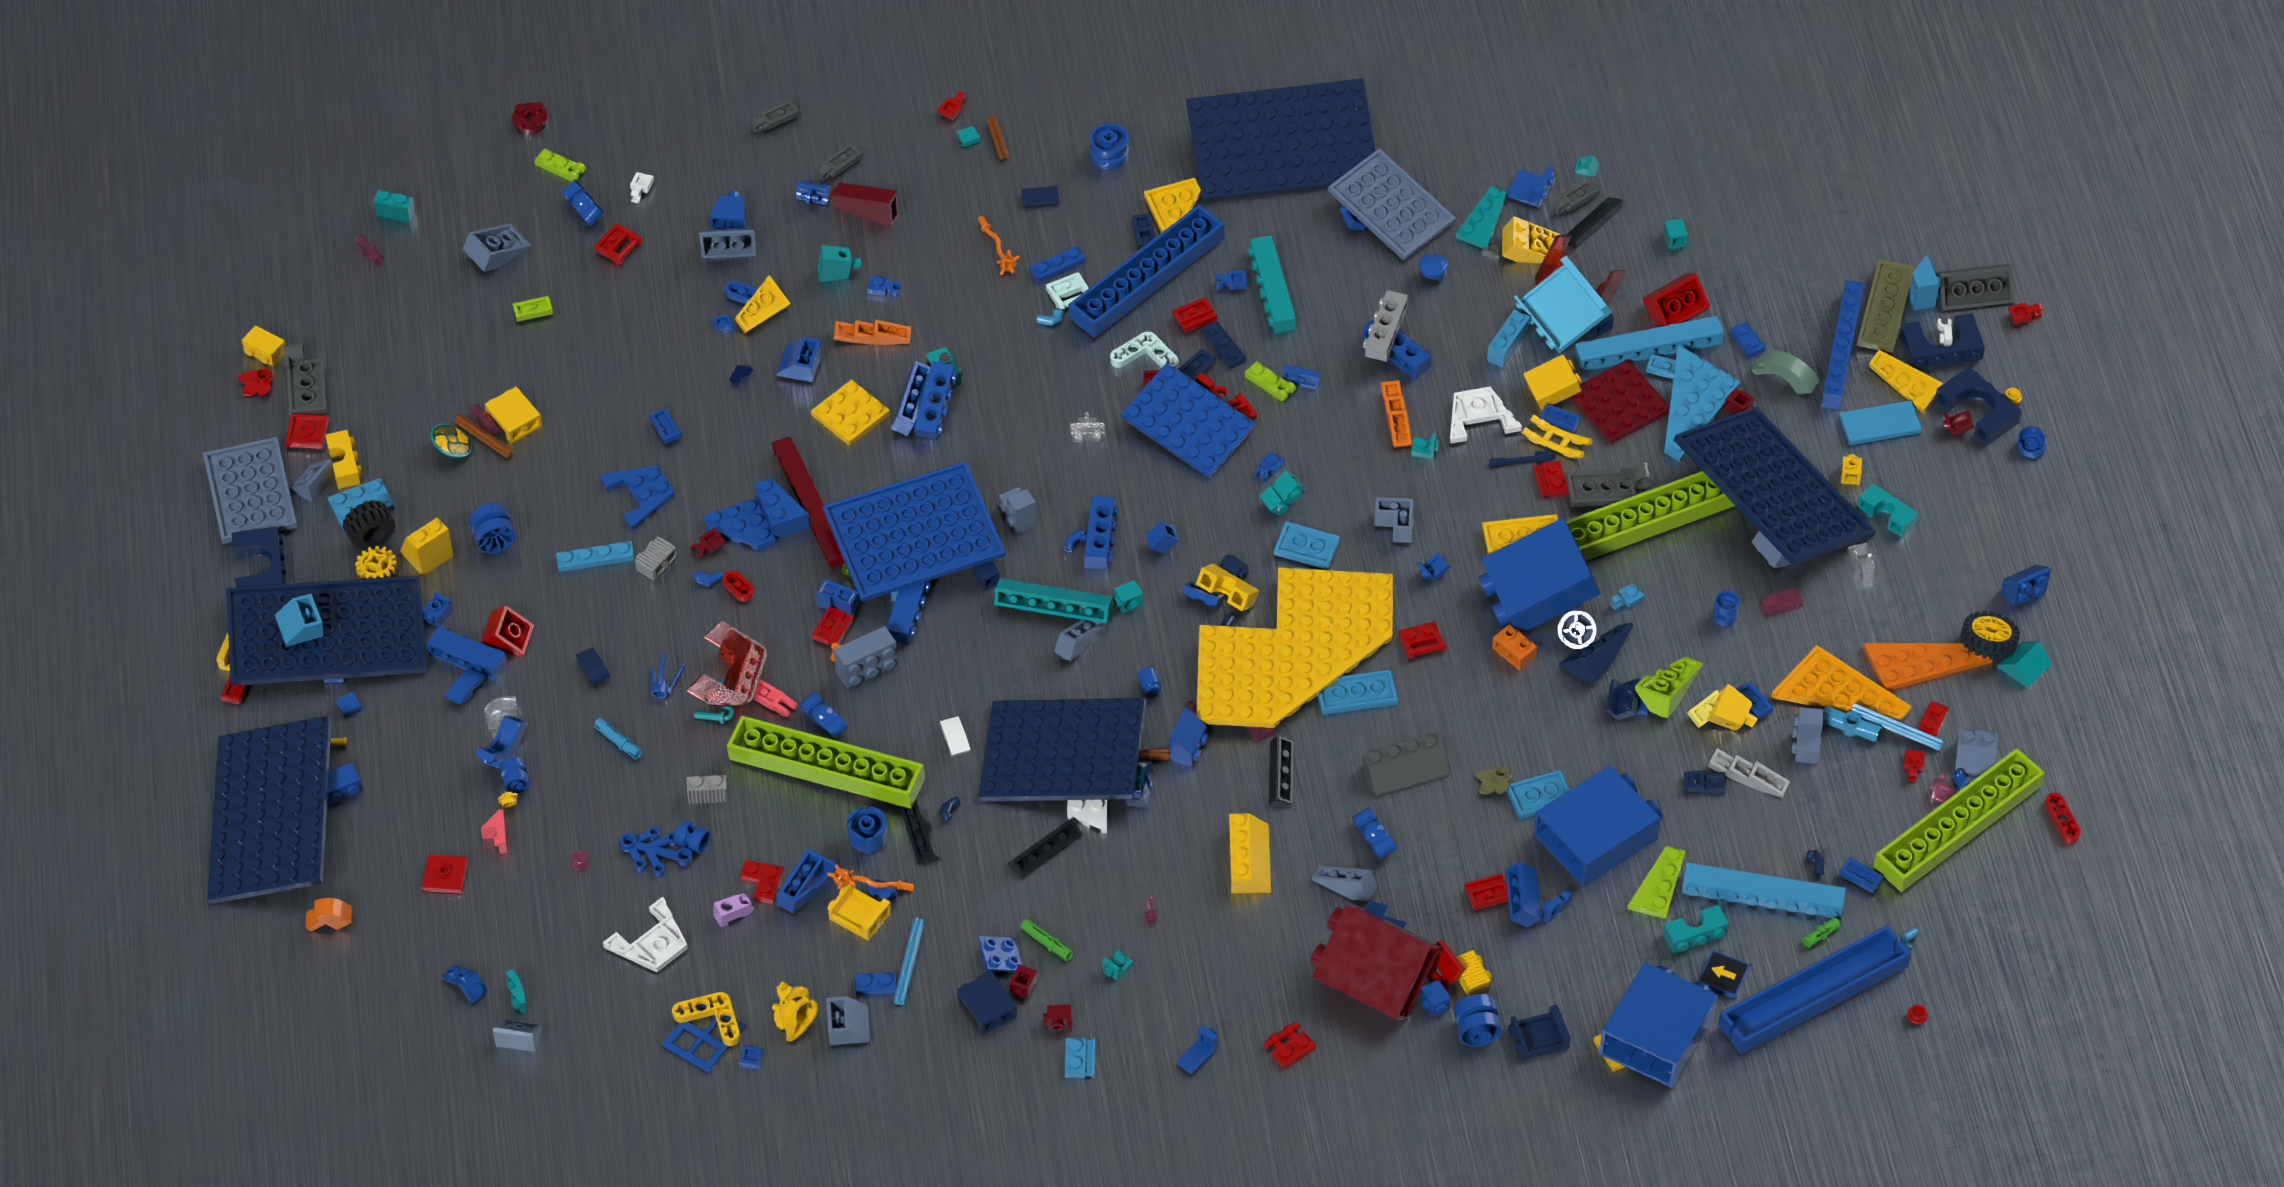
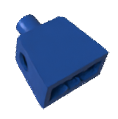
[710,190,746,229]

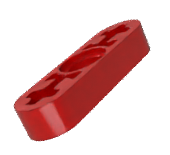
[2045,792,2081,844]

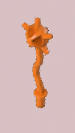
[978,216,1020,276]
[827,865,914,891]

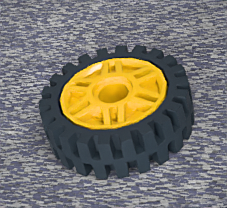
[1960,611,2020,660]

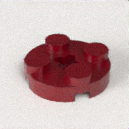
[512,102,548,134]

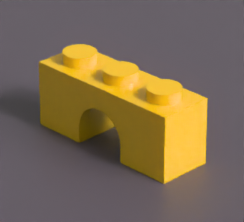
[326,430,362,489]
[1196,563,1260,611]

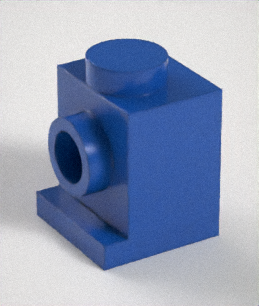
[422,592,453,627]

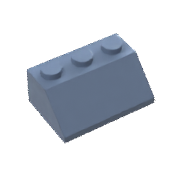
[699,228,756,259]

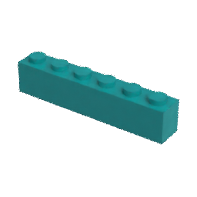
[1247,235,1296,334]
[994,578,1113,624]

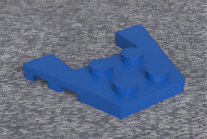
[599,465,675,530]

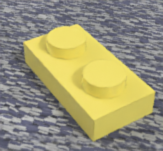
[1687,690,1719,728]

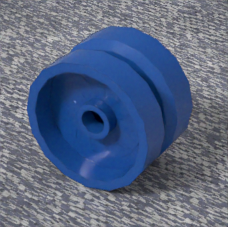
[1090,123,1129,169]

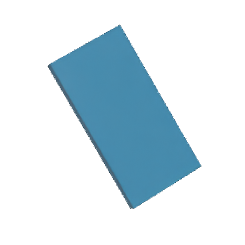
[1839,400,1922,446]
[1317,669,1398,715]

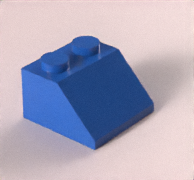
[1170,708,1209,767]

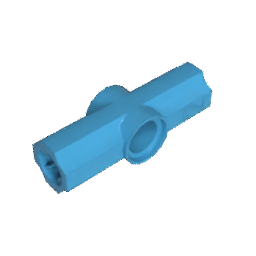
[1823,706,1882,742]

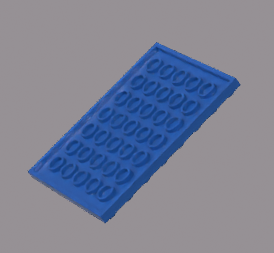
[822,461,1006,602]

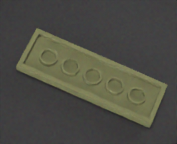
[1857,259,1915,353]

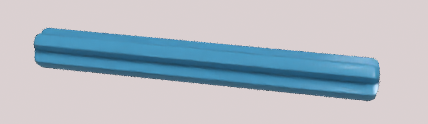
[1851,703,1943,750]
[894,918,924,1006]

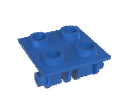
[978,936,1022,976]

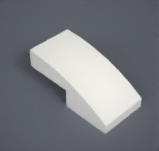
[940,716,971,757]

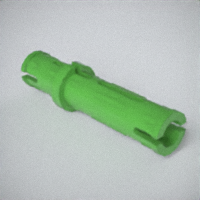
[1020,918,1074,962]

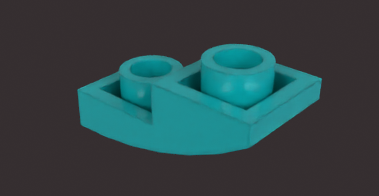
[505,969,527,1015]

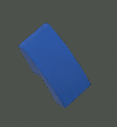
[445,668,485,704]

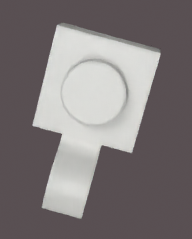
[630,172,654,204]
[1937,319,1953,347]

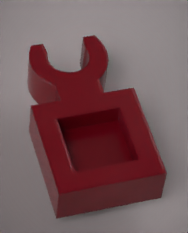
[690,527,726,560]

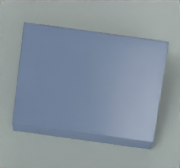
[289,458,335,502]
[493,1018,543,1052]

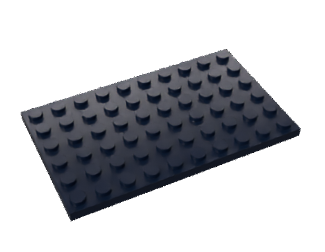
[1186,78,1376,201]
[1673,407,1876,566]
[226,575,427,686]
[207,715,332,904]

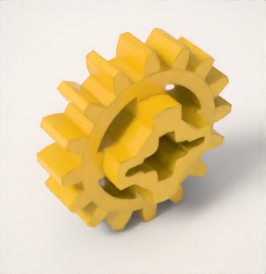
[355,546,398,579]

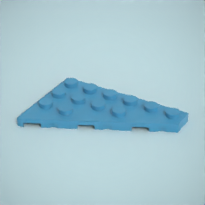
[1664,345,1741,462]

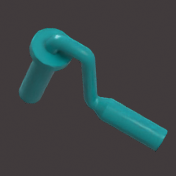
[694,680,734,724]

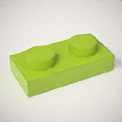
[513,296,553,322]

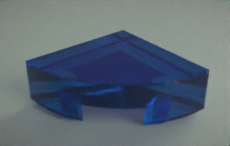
[729,365,753,384]

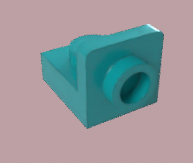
[1411,433,1439,458]
[1102,950,1133,981]

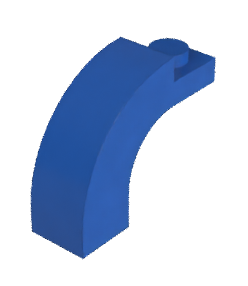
[475,715,528,768]

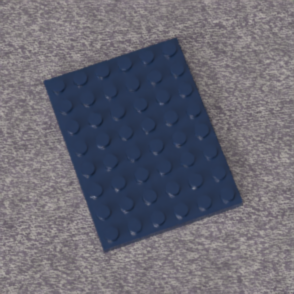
[978,698,1146,802]

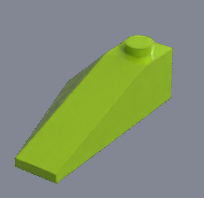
[1635,657,1703,718]

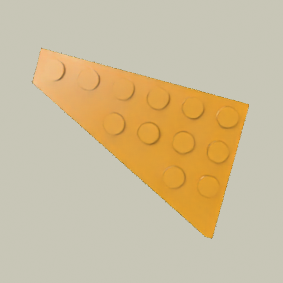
[1771,645,1912,722]

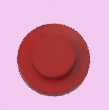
[1907,1004,1928,1024]

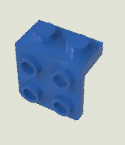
[1507,166,1556,208]

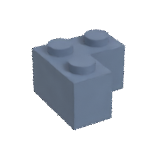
[997,487,1037,533]
[1374,497,1414,543]
[1791,707,1823,764]

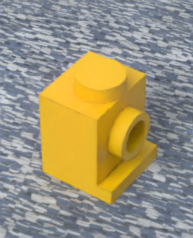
[1841,454,1862,485]

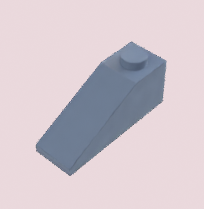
[1054,620,1105,661]
[1312,865,1378,901]

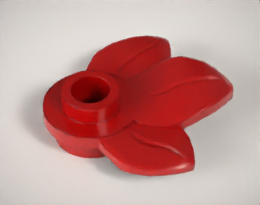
[237,368,273,397]

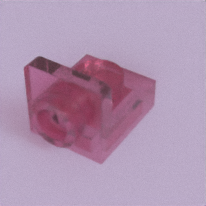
[1931,773,1959,803]

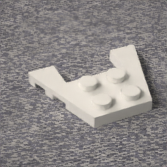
[1450,387,1522,444]
[603,897,688,972]

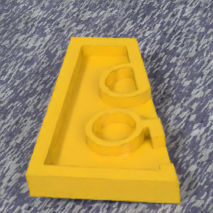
[735,275,790,334]

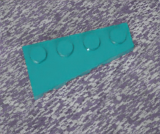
[1456,186,1507,249]

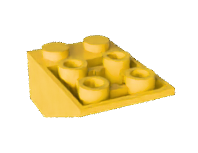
[1502,216,1561,264]

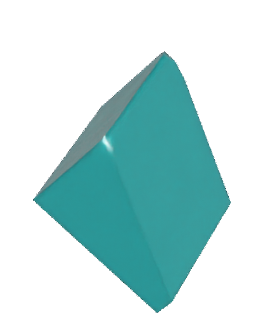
[1574,155,1599,176]

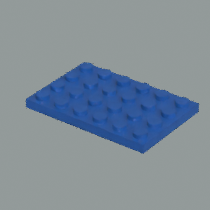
[1121,363,1256,479]

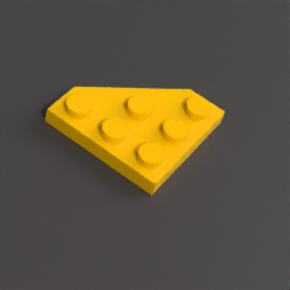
[1144,177,1201,233]

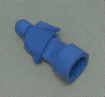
[864,877,898,905]

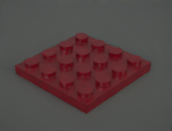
[1569,359,1670,444]

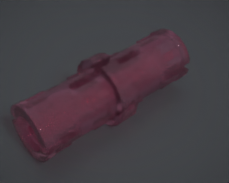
[354,234,384,265]
[469,404,500,435]

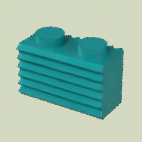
[373,190,415,223]

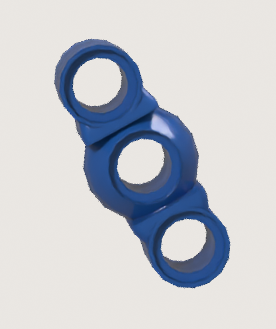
[561,180,605,226]
[799,692,848,740]
[1352,807,1397,859]

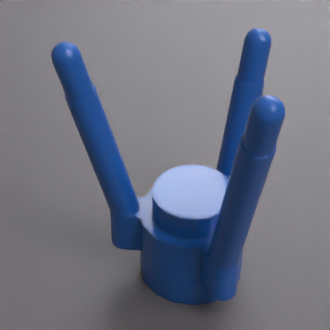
[650,652,685,699]

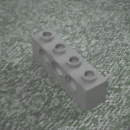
[1363,290,1408,362]

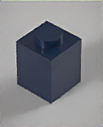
[973,561,1000,591]

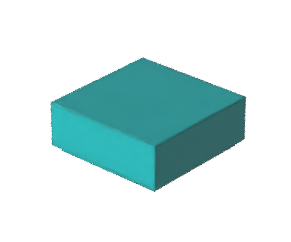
[956,126,980,147]

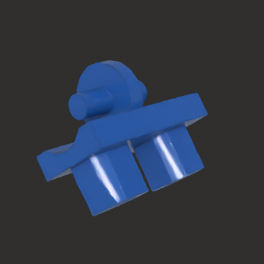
[796,180,829,205]

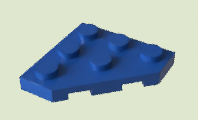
[702,498,776,550]

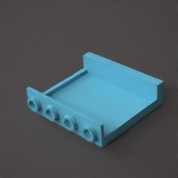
[1514,256,1612,354]

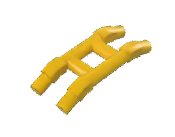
[1521,414,1592,458]

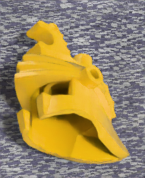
[772,981,818,1042]

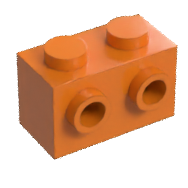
[1492,624,1537,671]

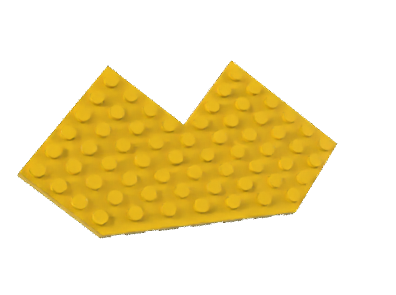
[1196,567,1393,728]

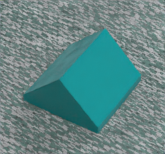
[1997,641,2052,688]

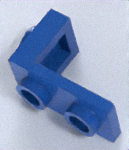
[442,965,488,1003]
[1177,1025,1218,1074]

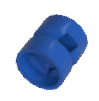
[1712,590,1740,626]
[499,757,530,793]
[674,819,711,854]

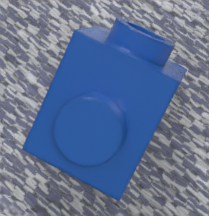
[1417,552,1451,582]

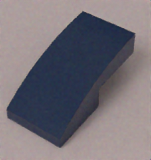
[1132,213,1155,246]
[576,647,610,684]
[1684,770,1726,794]

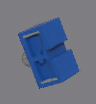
[816,579,861,616]

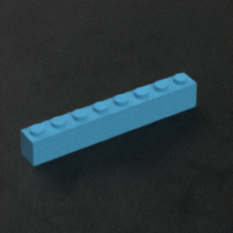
[1574,316,1724,372]
[1682,862,1846,919]

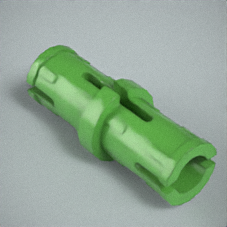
[1802,917,1841,948]

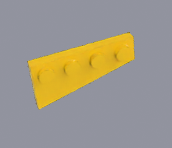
[1869,350,1943,414]

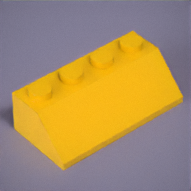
[1229,813,1271,893]

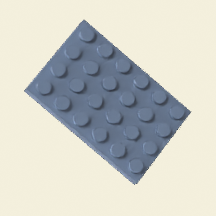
[1327,148,1456,261]
[203,437,298,544]

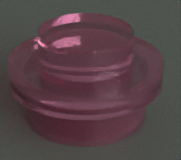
[570,851,590,870]

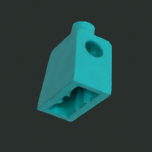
[817,245,861,282]

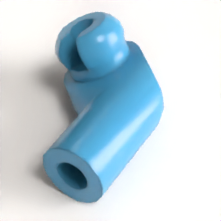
[1037,309,1063,326]
[1900,927,1919,952]

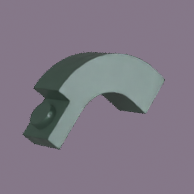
[1751,350,1820,394]

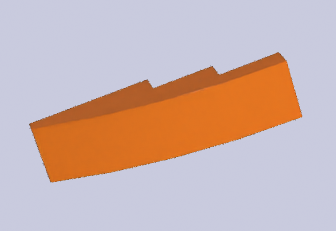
[833,319,911,345]
[1380,380,1412,448]

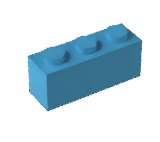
[1487,310,1530,368]

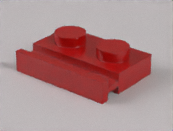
[1172,297,1217,333]
[1533,460,1568,498]
[811,606,854,645]
[1464,873,1509,911]

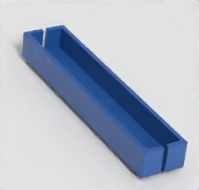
[1718,925,1911,1055]

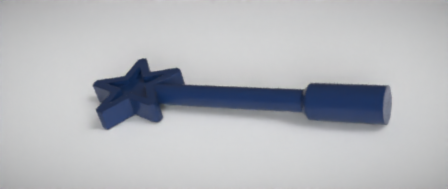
[1489,447,1556,466]

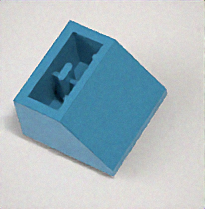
[1909,256,1941,311]
[275,594,324,647]

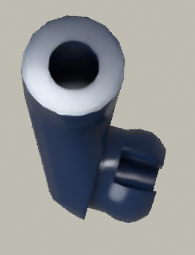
[939,796,961,822]

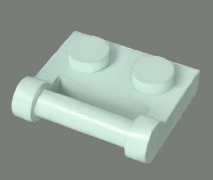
[1046,272,1089,311]

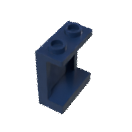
[957,971,1017,1035]
[1508,1005,1571,1060]

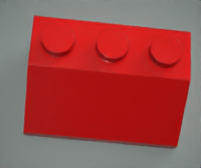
[1642,273,1710,327]

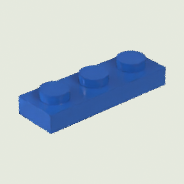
[1029,245,1086,283]

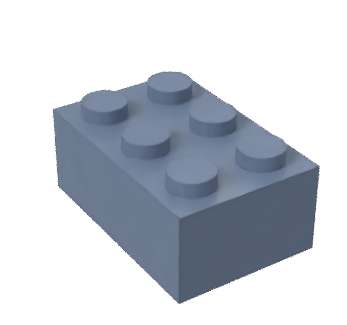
[834,626,898,688]

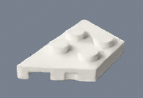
[1067,800,1107,834]

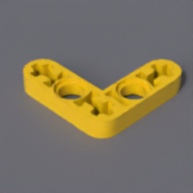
[672,992,740,1046]

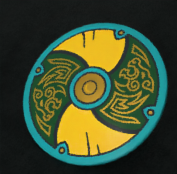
[430,424,473,458]

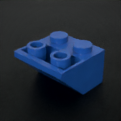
[777,337,822,382]
[2001,565,2051,607]

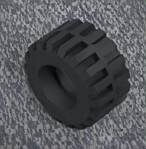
[343,500,396,550]

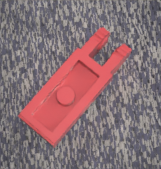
[743,677,797,718]

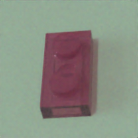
[1760,587,1803,617]

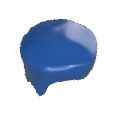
[1419,254,1448,282]
[2017,426,2048,459]

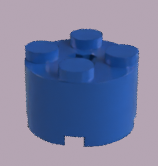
[847,806,888,854]

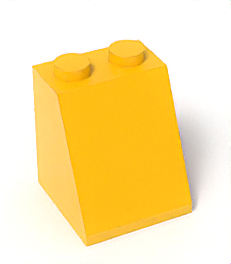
[400,518,454,576]

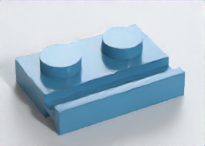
[1065,1038,1095,1078]

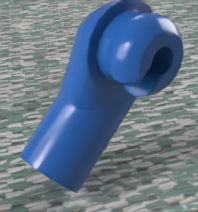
[1063,529,1087,552]
[693,570,723,587]
[1952,769,1969,795]

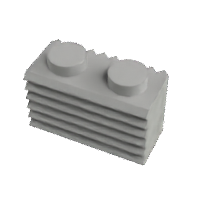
[635,536,678,581]
[687,775,728,805]

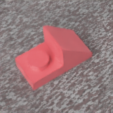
[481,809,508,854]

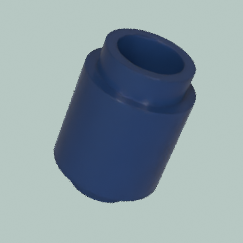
[1220,554,1249,580]

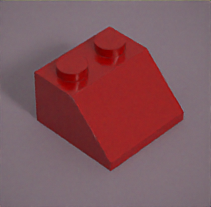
[481,605,534,657]

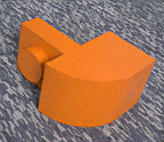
[306,898,352,932]

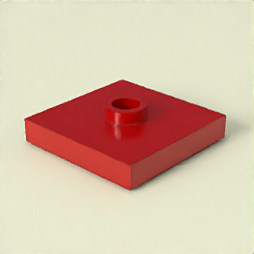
[285,414,329,449]
[422,854,468,894]

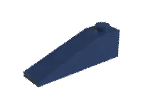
[1559,623,1633,682]

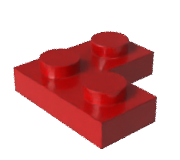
[740,860,784,904]

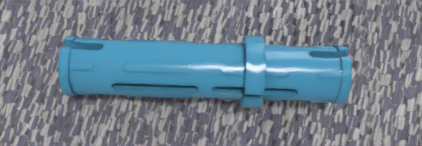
[594,718,643,760]

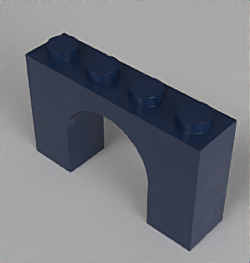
[1899,313,1985,369]
[1935,367,2022,446]
[232,527,287,587]

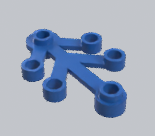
[619,827,693,877]

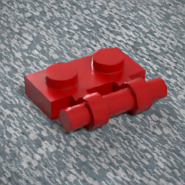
[1428,940,1465,992]
[1263,1022,1316,1070]

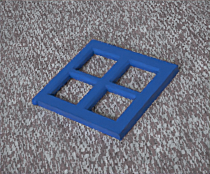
[661,1004,746,1073]

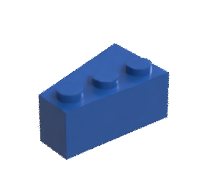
[754,478,810,539]
[776,848,842,913]

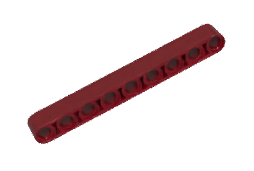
[772,436,845,569]

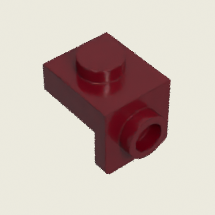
[1943,410,1974,437]

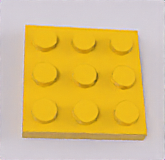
[811,379,890,446]

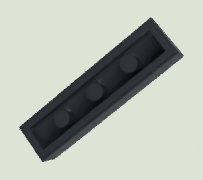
[1562,197,1623,249]
[1269,735,1294,807]
[900,794,941,865]
[1007,818,1083,878]

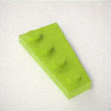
[1627,846,1685,919]

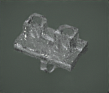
[1070,412,1104,443]

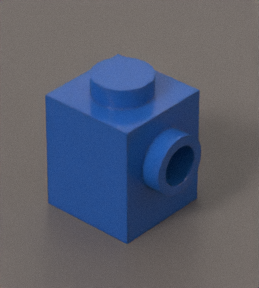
[1146,521,1179,554]
[1420,980,1451,1017]

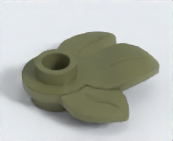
[1475,766,1512,794]

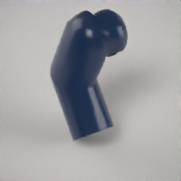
[1807,850,1824,875]

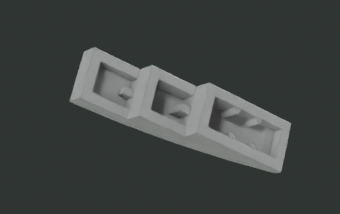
[1707,748,1790,798]

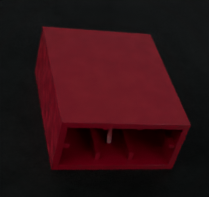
[1310,904,1441,1020]

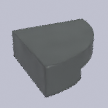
[1481,239,1500,259]

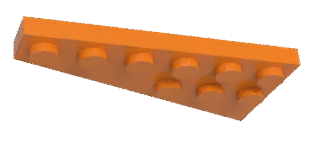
[1862,643,1993,691]

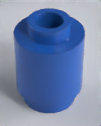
[1138,667,1162,697]

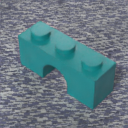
[1857,483,1918,538]
[1662,905,1729,953]

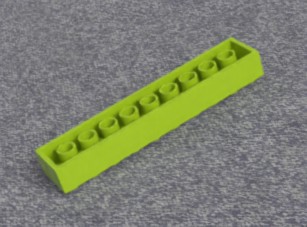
[1566,471,1735,561]
[727,716,925,809]
[1873,748,2045,892]

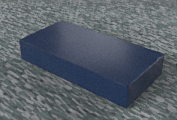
[1021,186,1059,207]

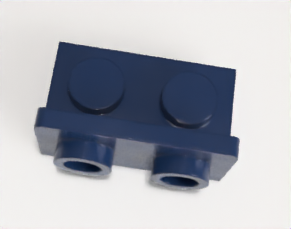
[1606,679,1639,720]

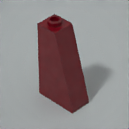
[830,182,899,227]

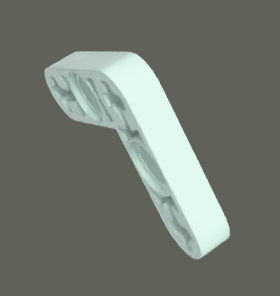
[1110,332,1179,369]

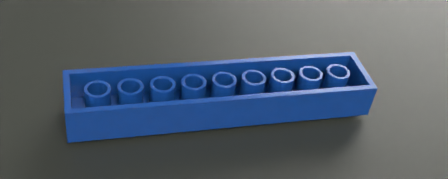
[1068,204,1225,338]

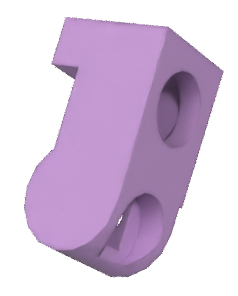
[713,893,754,928]

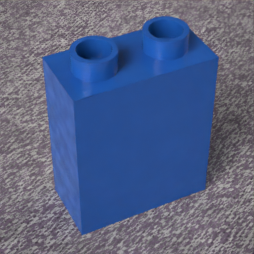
[1478,518,1601,633]
[1534,765,1662,887]
[1598,962,1718,1088]

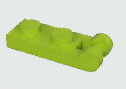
[534,148,586,181]
[1244,361,1296,401]

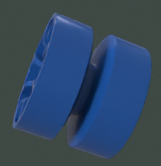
[468,503,516,554]
[1453,994,1502,1046]

